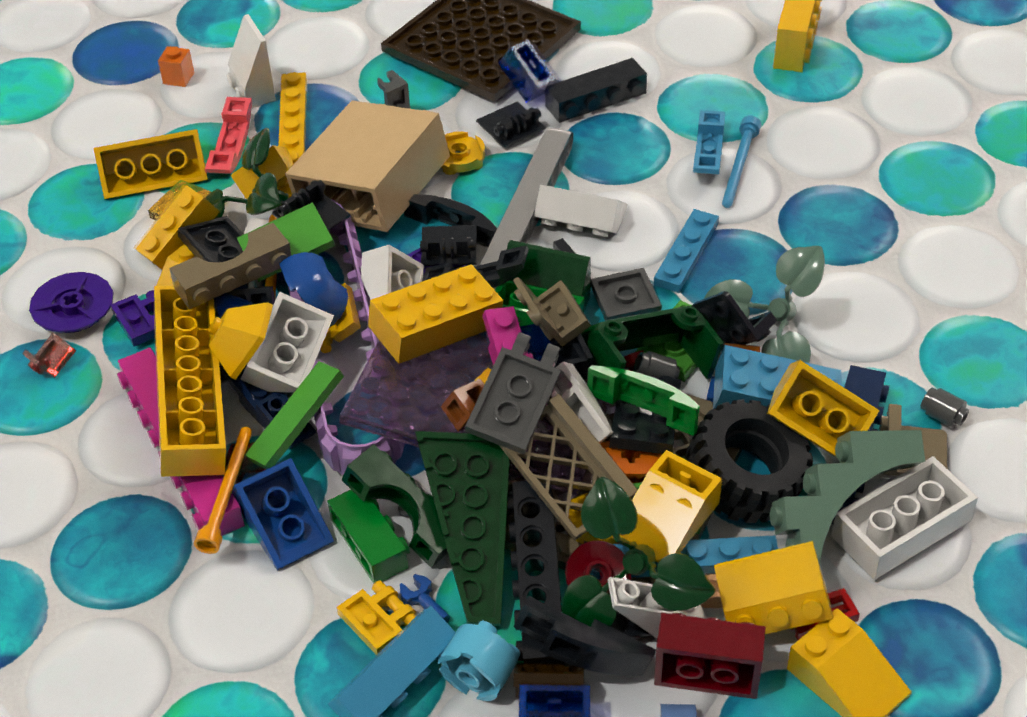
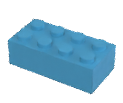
[713,345,842,409]

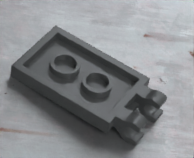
[465,332,561,455]

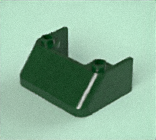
[581,306,724,379]

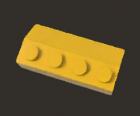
[93,129,208,199]

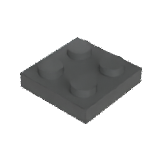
[591,268,662,321]

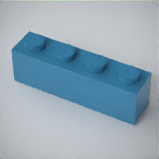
[328,606,456,717]

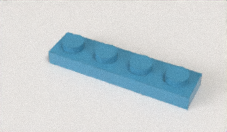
[654,209,719,293]

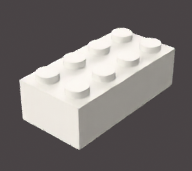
[831,456,978,580]

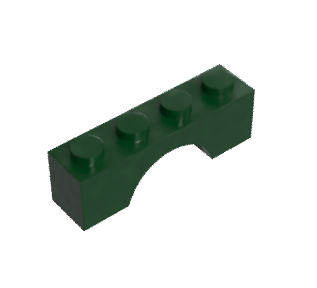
[342,444,448,568]

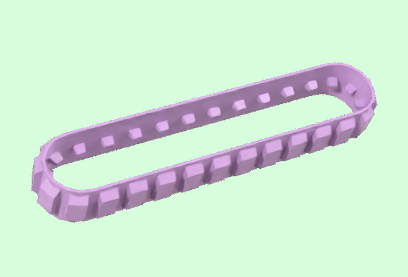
[288,199,405,475]

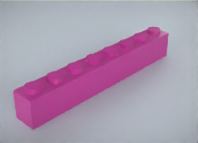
[117,347,245,536]

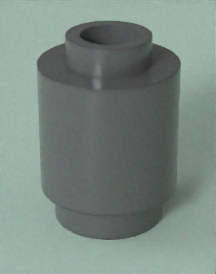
[633,351,680,379]
[920,387,969,428]

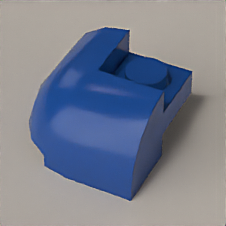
[279,252,348,328]

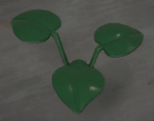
[205,127,289,219]
[562,477,716,626]

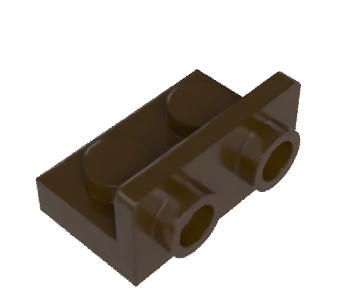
[513,663,584,700]

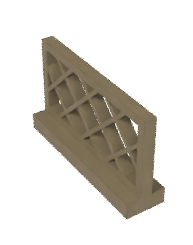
[499,394,637,541]

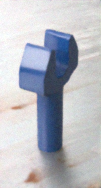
[400,574,450,623]

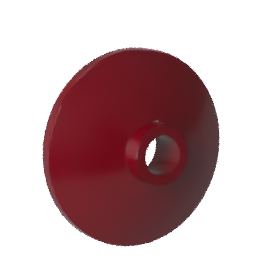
[565,540,631,593]

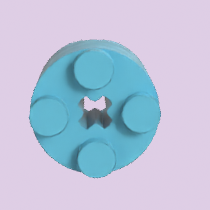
[438,621,521,701]

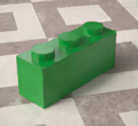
[327,489,410,584]

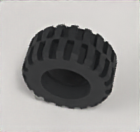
[685,399,813,523]

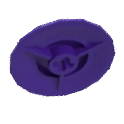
[29,272,114,333]

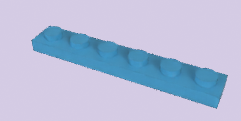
[590,535,778,579]

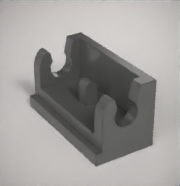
[377,70,410,109]

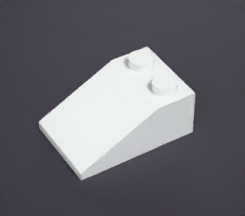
[227,14,276,108]
[361,245,424,300]

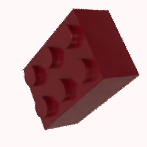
[654,613,766,699]

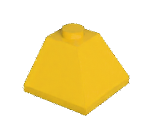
[208,302,273,380]

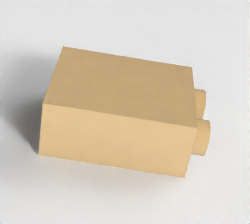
[285,100,450,232]

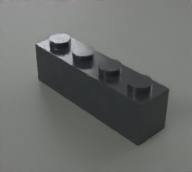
[545,58,647,123]

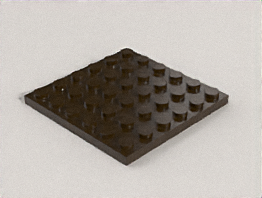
[381,0,581,102]

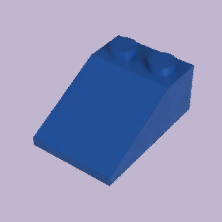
[232,458,334,570]

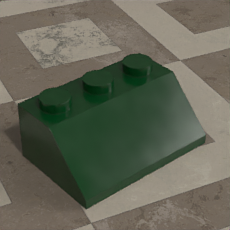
[507,240,591,313]

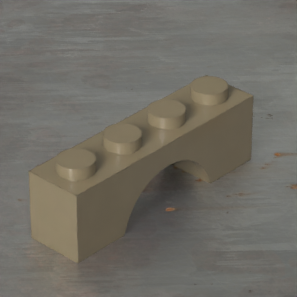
[169,223,291,309]

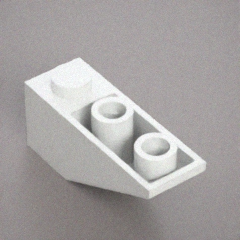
[607,577,704,638]

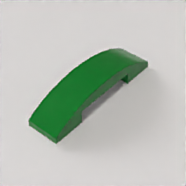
[587,365,700,436]

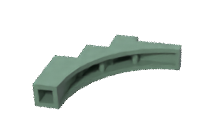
[770,430,925,564]

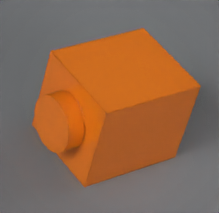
[158,46,195,87]

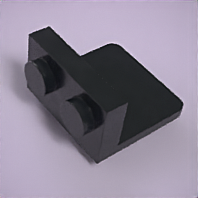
[692,291,777,352]

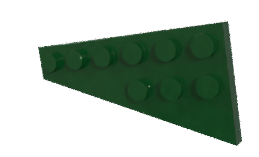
[415,431,510,627]

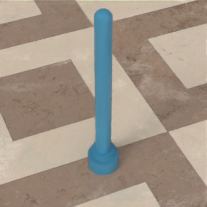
[722,116,761,208]

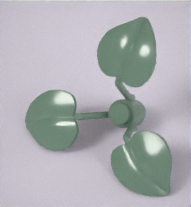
[704,246,825,363]

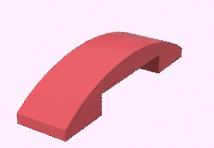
[205,97,252,174]

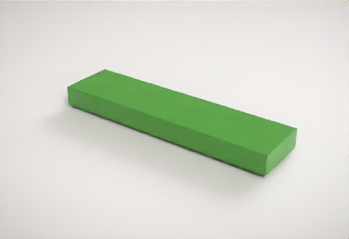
[245,361,344,470]

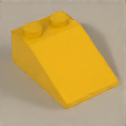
[787,608,912,717]

